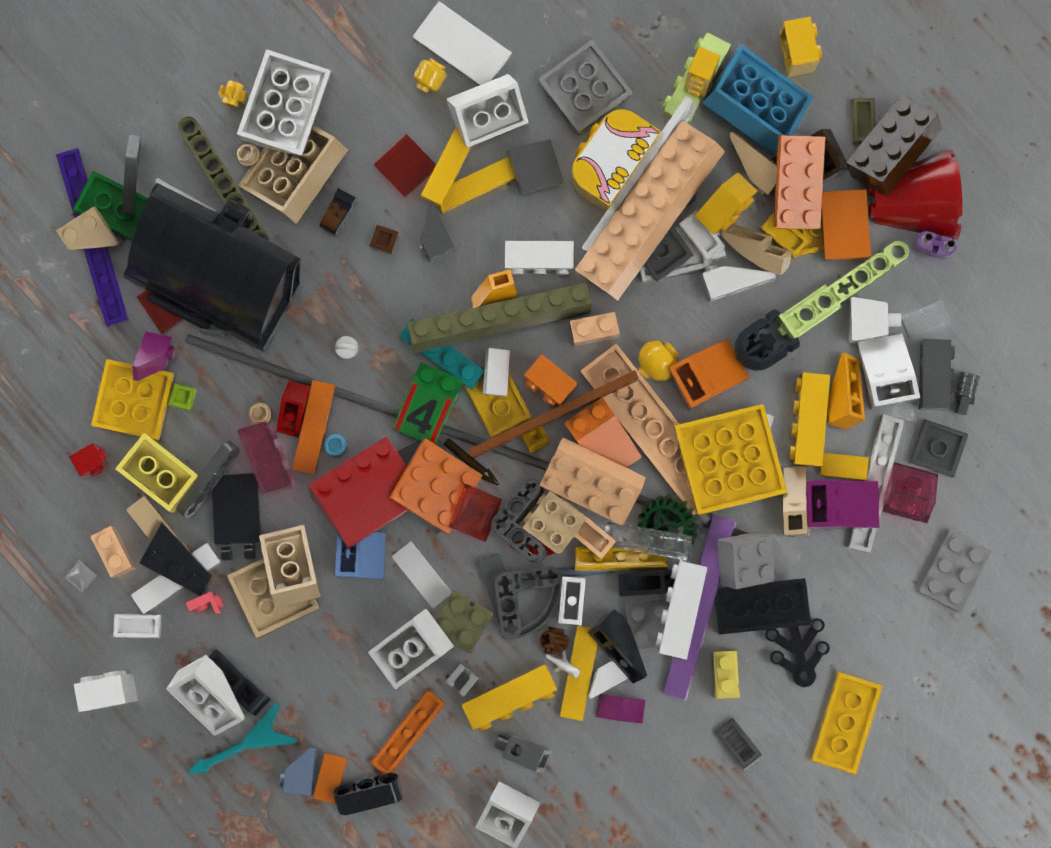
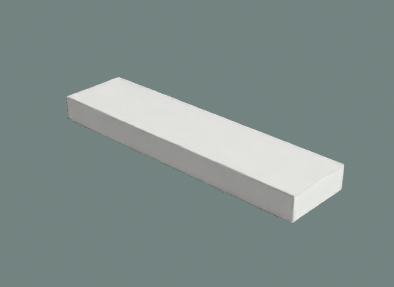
[131,543,221,614]

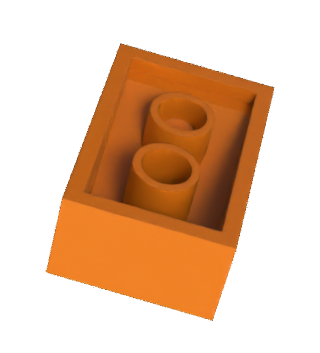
[564,397,642,468]

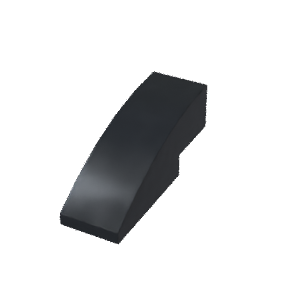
[618,570,675,597]
[209,649,271,716]

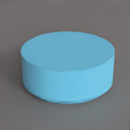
[324,434,347,457]

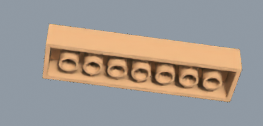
[575,120,725,301]

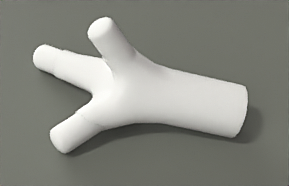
[546,651,580,678]

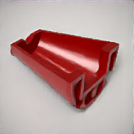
[867,150,963,240]

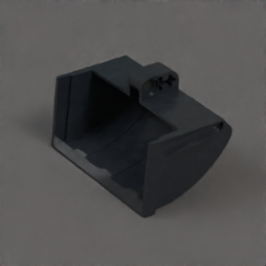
[123,183,301,352]

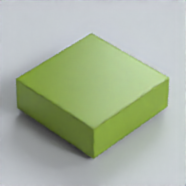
[168,383,197,411]

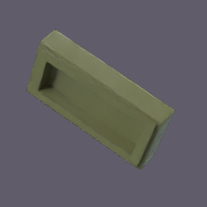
[851,98,876,144]

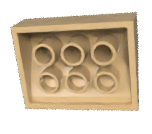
[238,125,348,224]

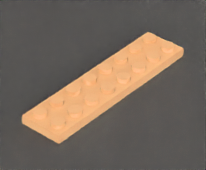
[580,343,696,516]

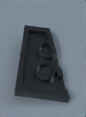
[139,522,212,596]

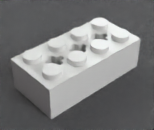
[655,560,707,660]

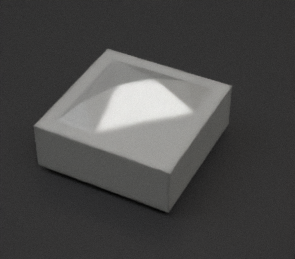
[64,560,98,592]

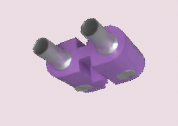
[913,231,957,260]

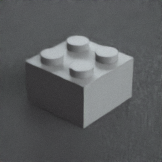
[718,532,775,589]

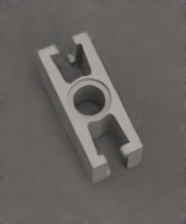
[446,663,480,697]

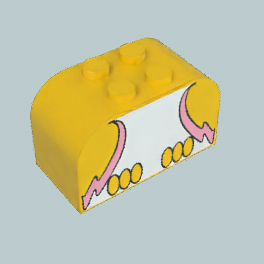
[572,109,661,213]

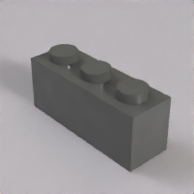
[919,339,955,411]

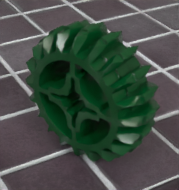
[637,494,700,557]

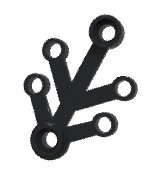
[765,618,830,687]

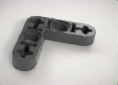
[122,134,141,216]
[491,479,546,563]

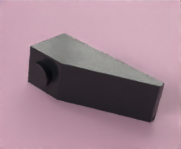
[588,609,647,684]

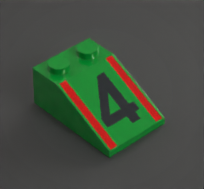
[392,362,463,445]

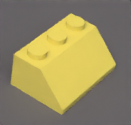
[115,433,199,513]

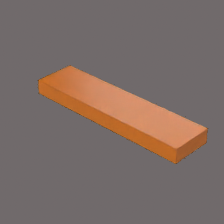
[292,380,336,474]
[371,689,446,774]

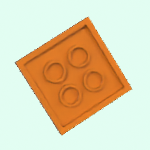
[389,439,483,534]

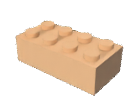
[539,437,646,526]

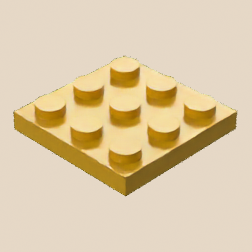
[91,359,175,441]

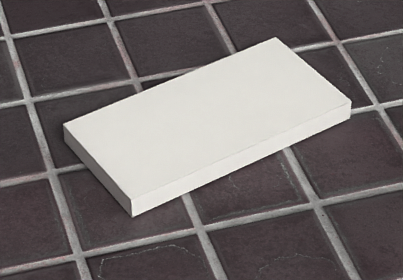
[412,1,512,85]

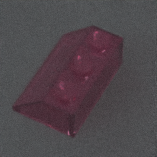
[237,422,295,497]

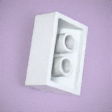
[447,74,529,148]

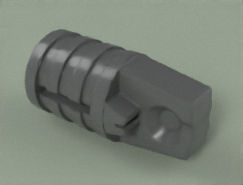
[954,372,981,415]

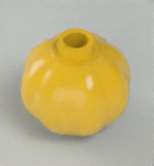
[638,340,679,381]

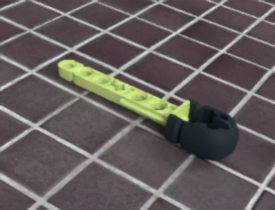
[734,241,909,371]

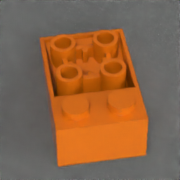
[669,338,750,411]

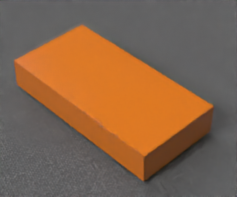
[313,753,348,804]

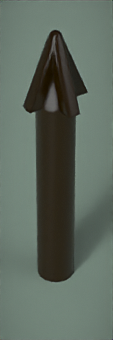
[443,438,499,485]

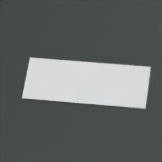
[392,541,452,608]

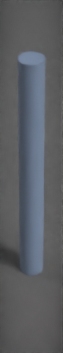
[522,567,615,581]

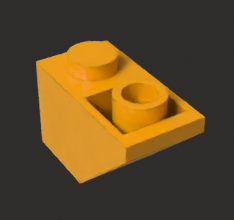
[471,269,518,308]

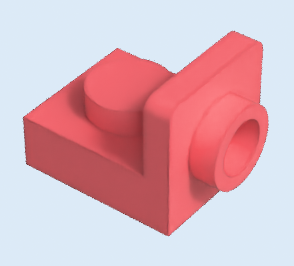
[185,591,224,614]

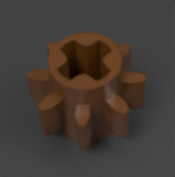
[540,627,569,656]

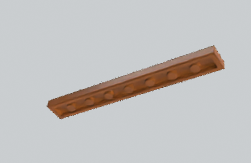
[468,370,639,459]

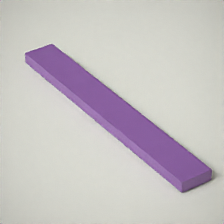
[663,515,737,700]

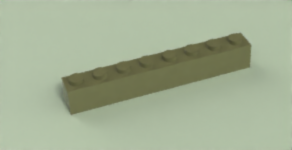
[408,282,592,354]

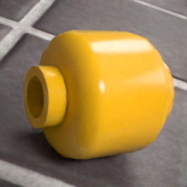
[413,58,447,93]

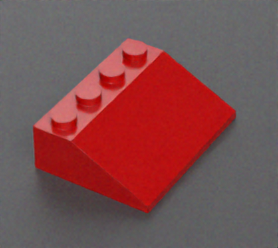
[308,437,408,548]

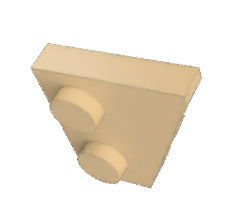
[56,206,120,250]

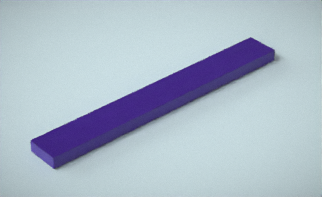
[56,148,129,327]

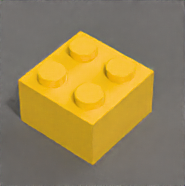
[779,16,822,77]
[695,172,757,235]

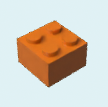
[524,354,578,409]

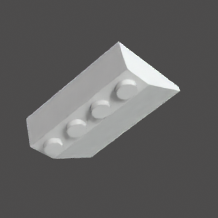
[237,49,331,156]

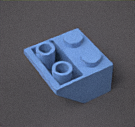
[335,532,386,579]

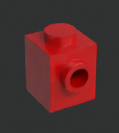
[69,443,108,478]

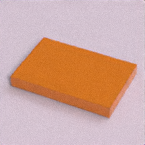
[821,189,871,261]

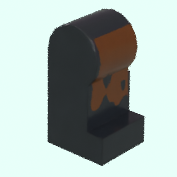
[319,188,358,235]

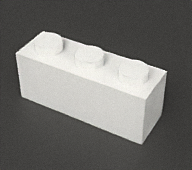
[505,241,574,276]

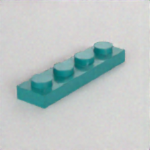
[399,318,484,390]

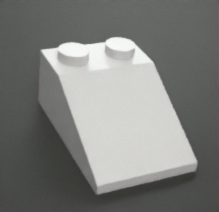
[166,655,245,736]

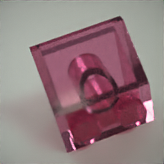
[882,462,938,524]

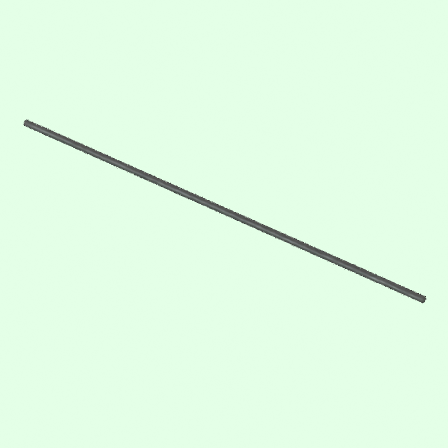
[185,334,747,536]

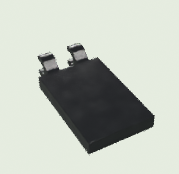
[212,473,261,561]

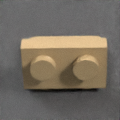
[523,491,586,554]

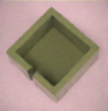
[436,590,494,654]

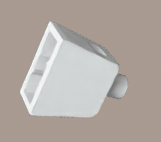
[848,297,901,343]

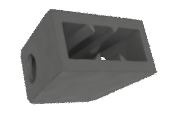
[494,735,551,772]

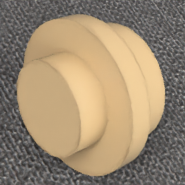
[237,144,259,166]
[248,403,272,426]

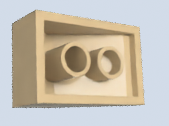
[259,525,321,608]

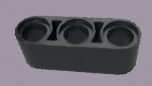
[333,772,404,815]

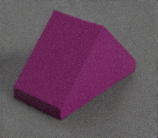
[596,694,645,723]

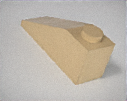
[729,132,777,196]

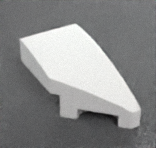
[587,660,628,700]

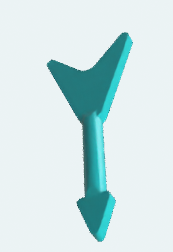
[189,703,298,774]

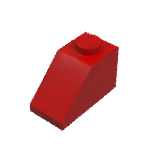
[276,381,311,437]

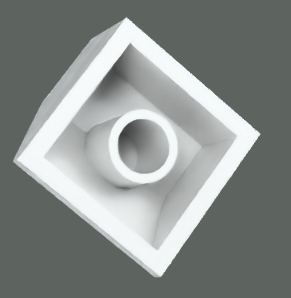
[475,781,540,848]

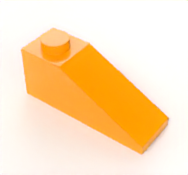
[827,353,865,430]

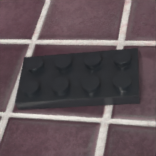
[715,578,812,635]

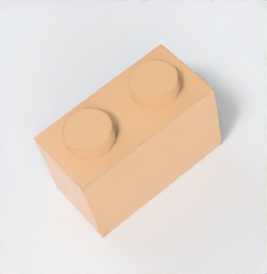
[569,312,620,347]
[90,526,136,578]

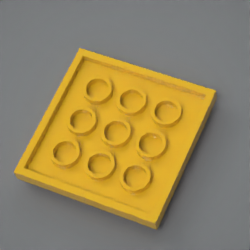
[674,404,788,516]

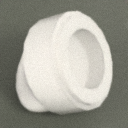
[335,336,358,360]

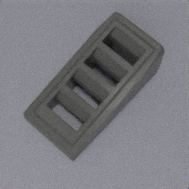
[715,718,764,771]

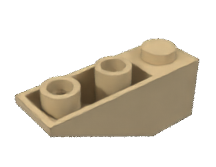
[783,467,810,537]

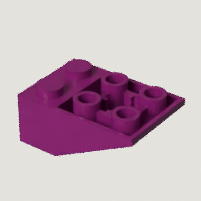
[806,480,880,530]

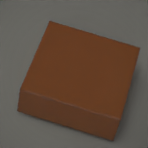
[370,225,399,254]

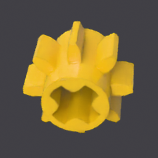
[218,81,248,108]

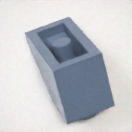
[280,747,317,795]

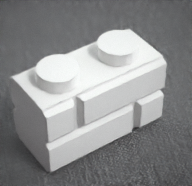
[558,576,586,625]

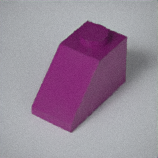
[132,331,176,381]

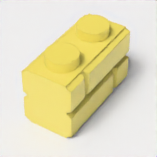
[712,651,740,699]

